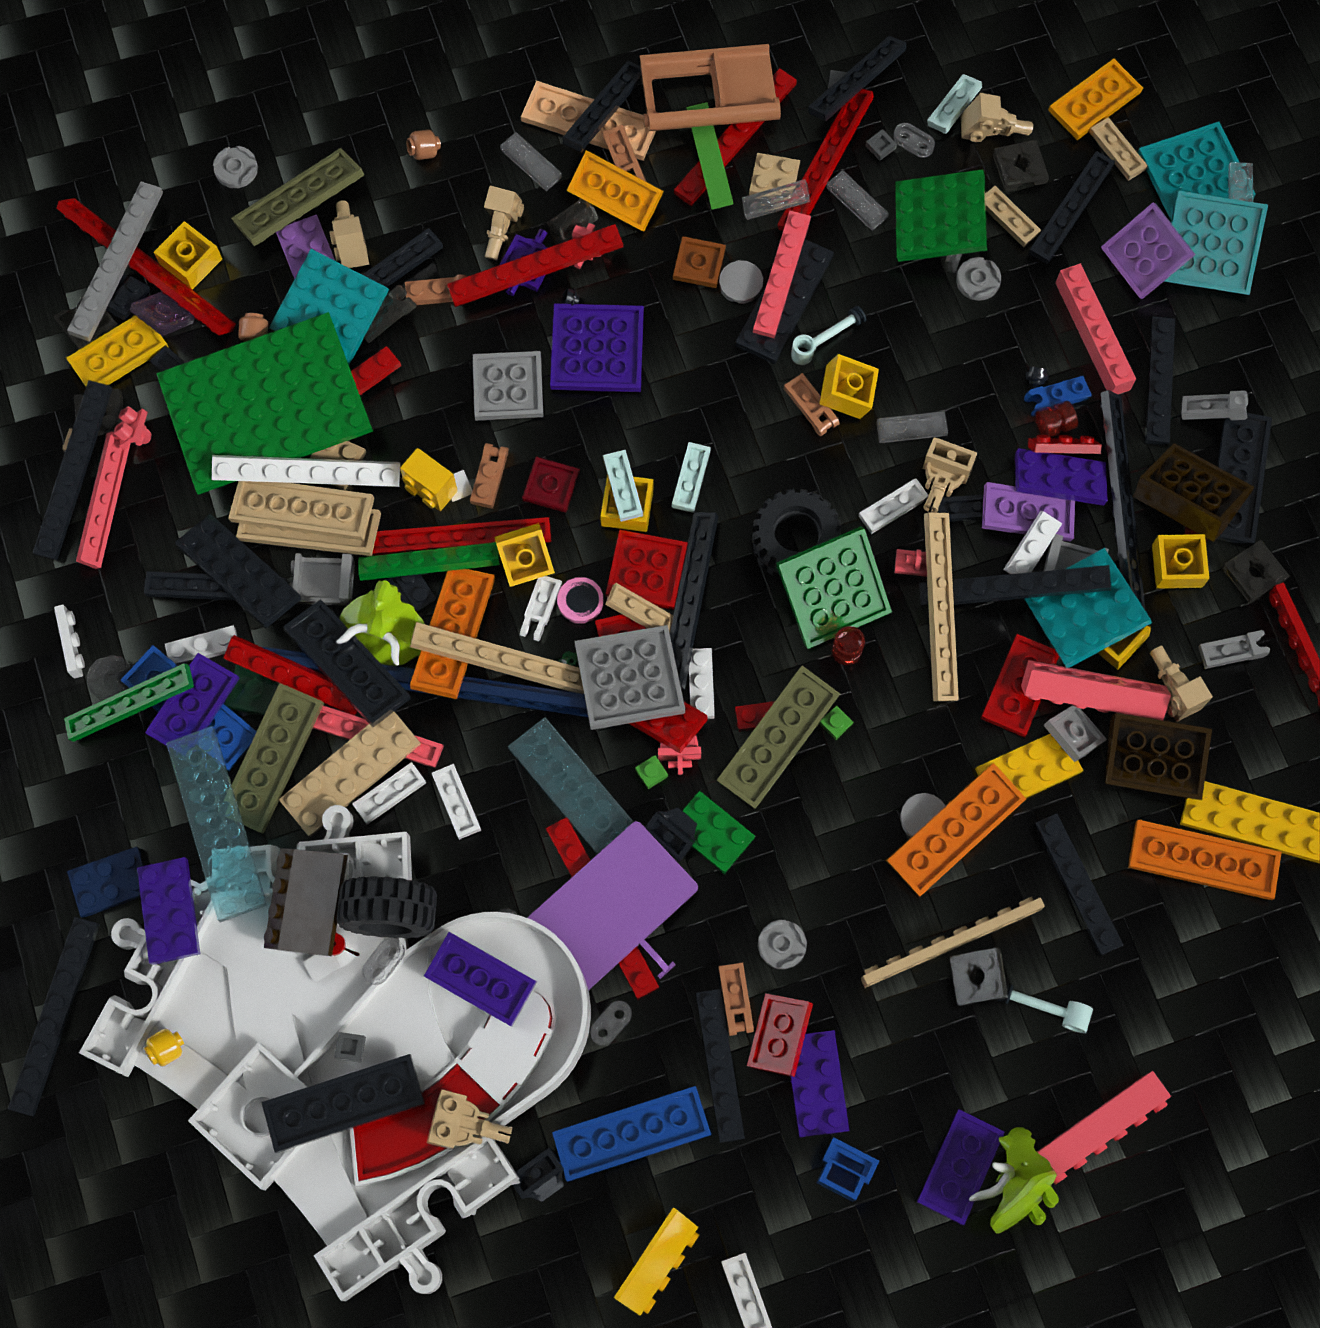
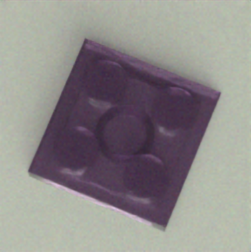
[130,292,195,336]

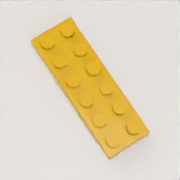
[1180,781,1320,864]

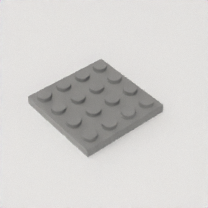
[575,625,685,730]

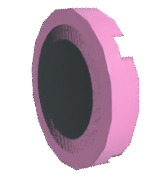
[557,578,603,623]

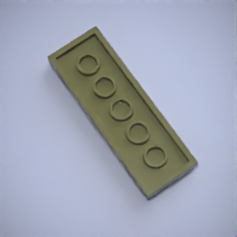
[231,148,364,246]
[716,666,840,809]
[218,683,324,834]

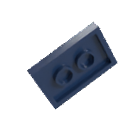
[67,847,145,918]

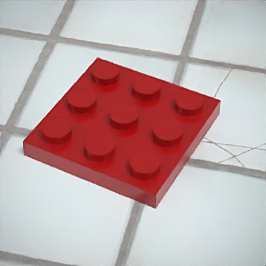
[606,530,688,610]

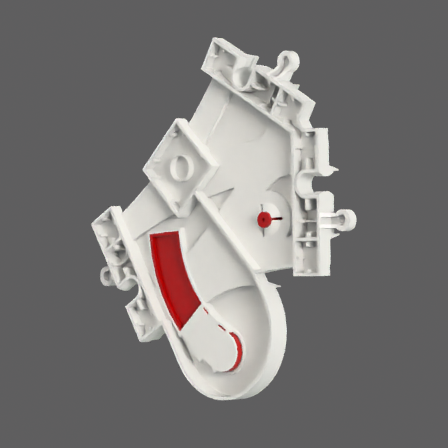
[79,805,591,1301]

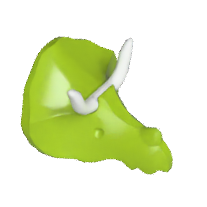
[336,580,425,666]
[969,1127,1059,1233]

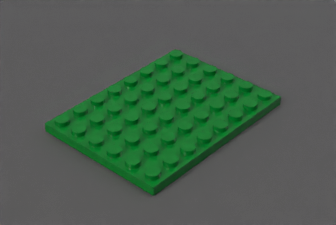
[156,312,373,495]

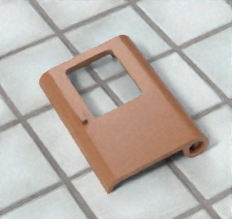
[640,44,781,131]

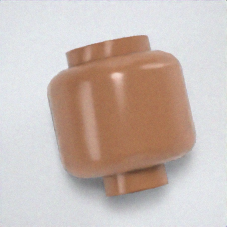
[406,130,441,160]
[238,313,268,342]

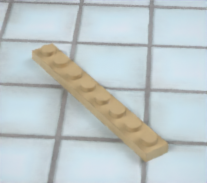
[924,513,959,701]
[410,622,584,694]
[861,897,1045,988]

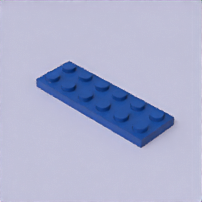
[121,645,257,772]
[552,1086,711,1182]

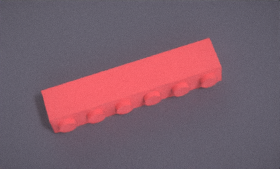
[1055,263,1136,394]
[1021,660,1171,721]
[1037,1071,1171,1184]

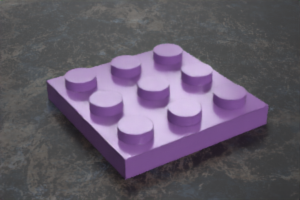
[1101,202,1196,299]

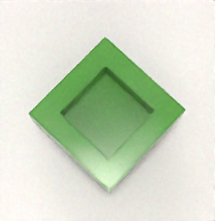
[819,706,853,740]
[635,755,668,789]

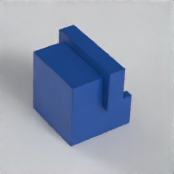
[816,1137,879,1202]

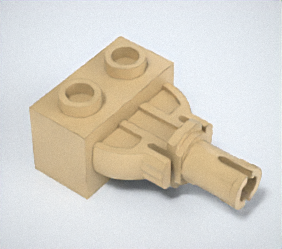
[961,93,1033,142]
[484,186,524,261]
[330,201,369,268]
[923,437,977,513]
[1150,646,1213,722]
[427,1090,512,1149]

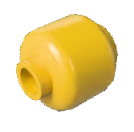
[144,1028,184,1067]

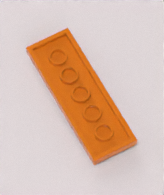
[410,569,495,699]
[886,763,1026,897]
[1128,820,1282,900]

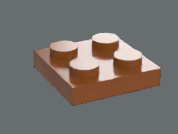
[673,237,726,288]

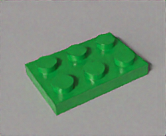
[683,791,755,874]

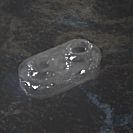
[893,123,935,157]
[362,937,405,985]
[590,1001,632,1046]

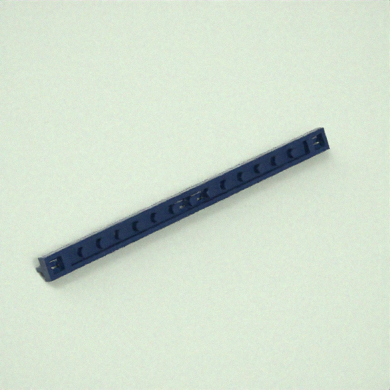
[239,646,588,717]

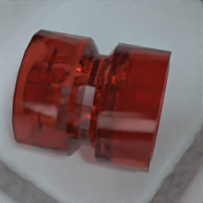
[1036,400,1078,437]
[832,626,865,665]

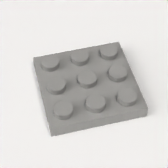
[473,351,543,420]

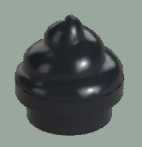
[1025,366,1049,389]

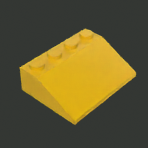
[614,1207,699,1316]

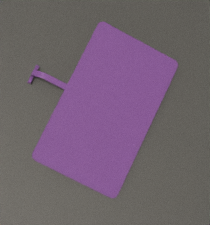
[528,822,698,991]

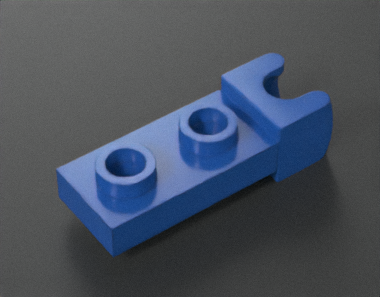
[1024,376,1092,417]

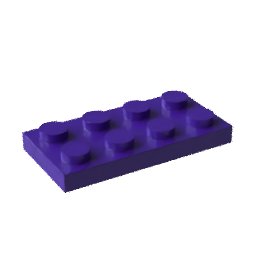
[1015,448,1107,505]
[145,653,240,759]
[137,857,201,965]
[424,932,537,1027]
[790,1030,849,1138]
[916,1109,1005,1226]

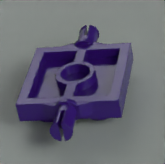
[500,229,548,296]

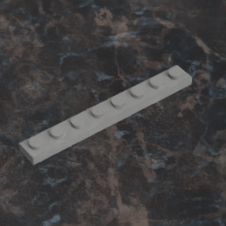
[67,182,163,341]

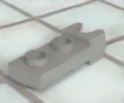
[1182,391,1248,420]
[1198,630,1270,669]

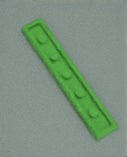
[686,102,733,209]

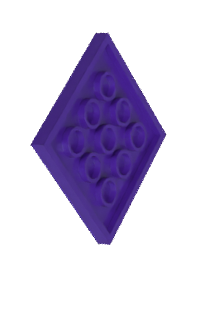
[550,304,644,392]

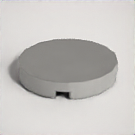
[213,146,258,188]
[956,257,1001,301]
[719,260,763,304]
[900,793,945,837]
[758,920,807,969]

